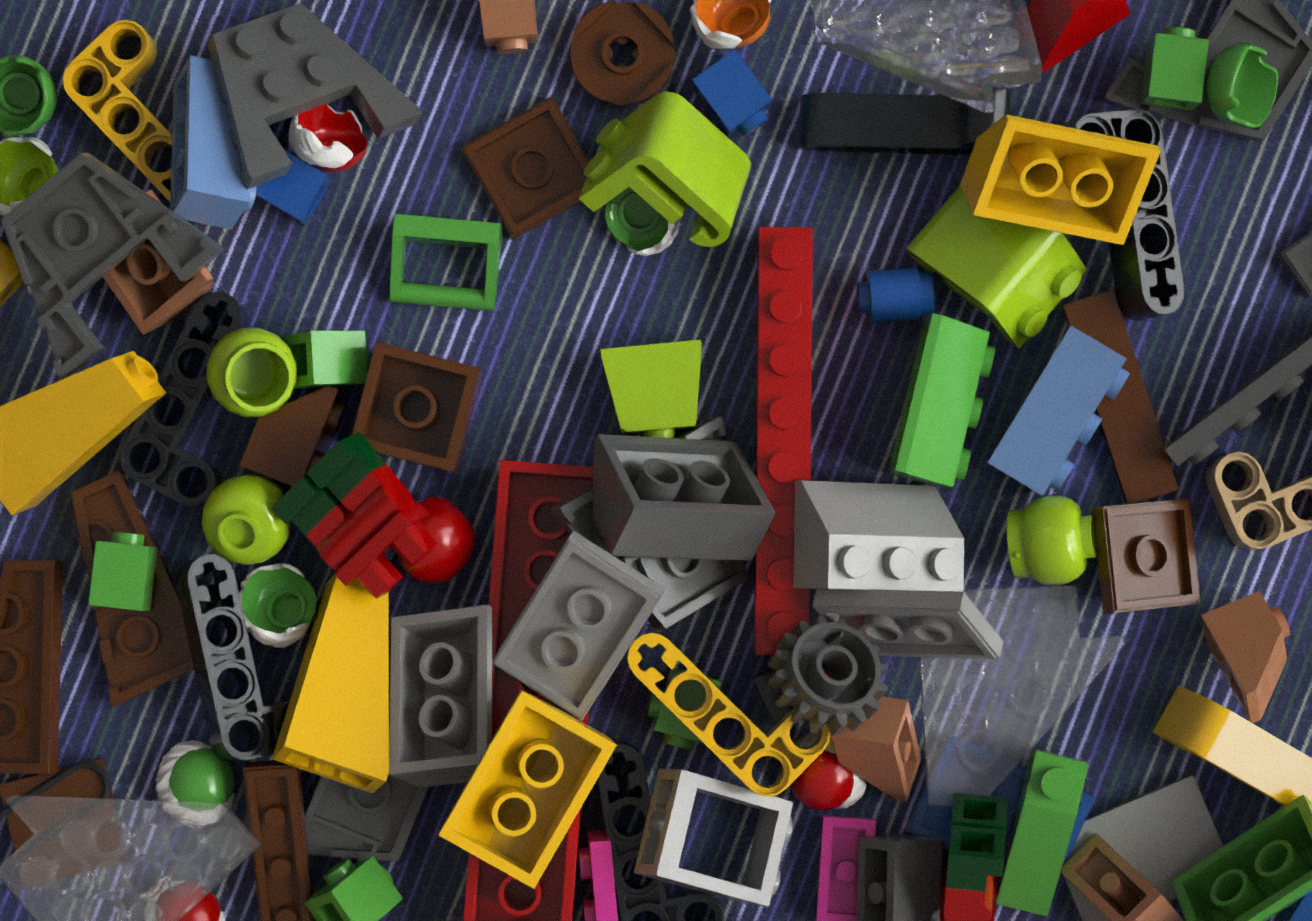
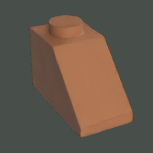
[479,0,539,54]
[1201,591,1290,723]
[830,696,921,802]
[1061,833,1184,921]

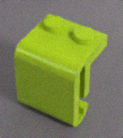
[579,92,751,247]
[905,186,1087,349]

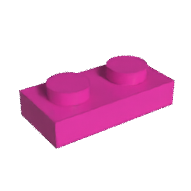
[815,815,876,921]
[578,830,618,921]

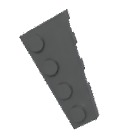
[1164,334,1312,467]

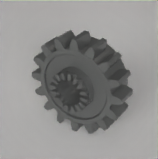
[768,616,888,736]

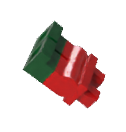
[271,432,437,599]
[940,793,1008,921]

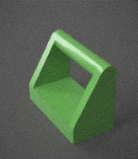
[390,214,503,311]

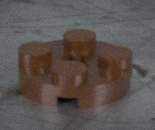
[570,1,675,109]

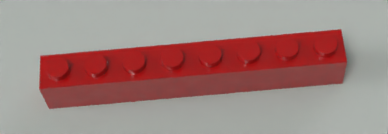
[753,227,813,655]

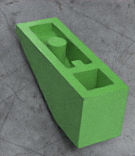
[995,748,1089,917]

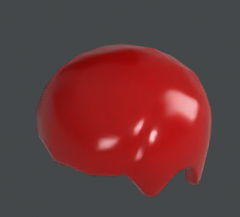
[398,497,476,584]

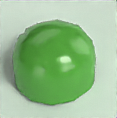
[1205,42,1278,128]
[0,55,58,137]

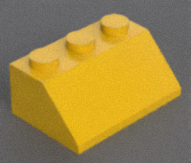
[960,114,1161,245]
[438,690,617,889]

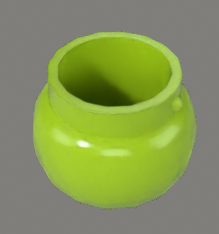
[206,328,297,417]
[201,474,292,565]
[1007,495,1097,585]

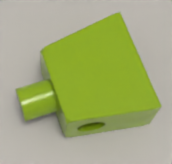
[600,340,702,438]

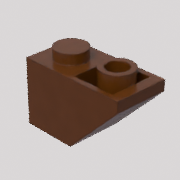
[239,386,347,486]

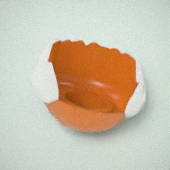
[690,0,771,50]

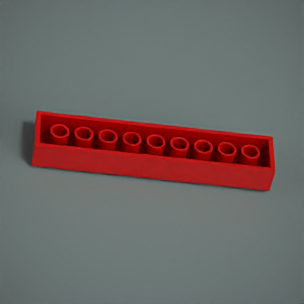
[463,460,593,921]

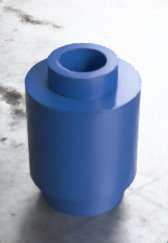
[857,267,935,324]

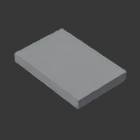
[492,531,666,721]
[812,589,1004,660]
[1062,774,1223,921]

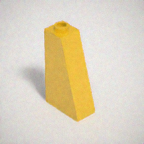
[0,351,166,516]
[272,571,389,794]

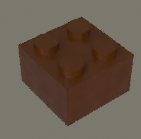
[352,342,483,474]

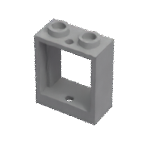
[634,769,794,907]

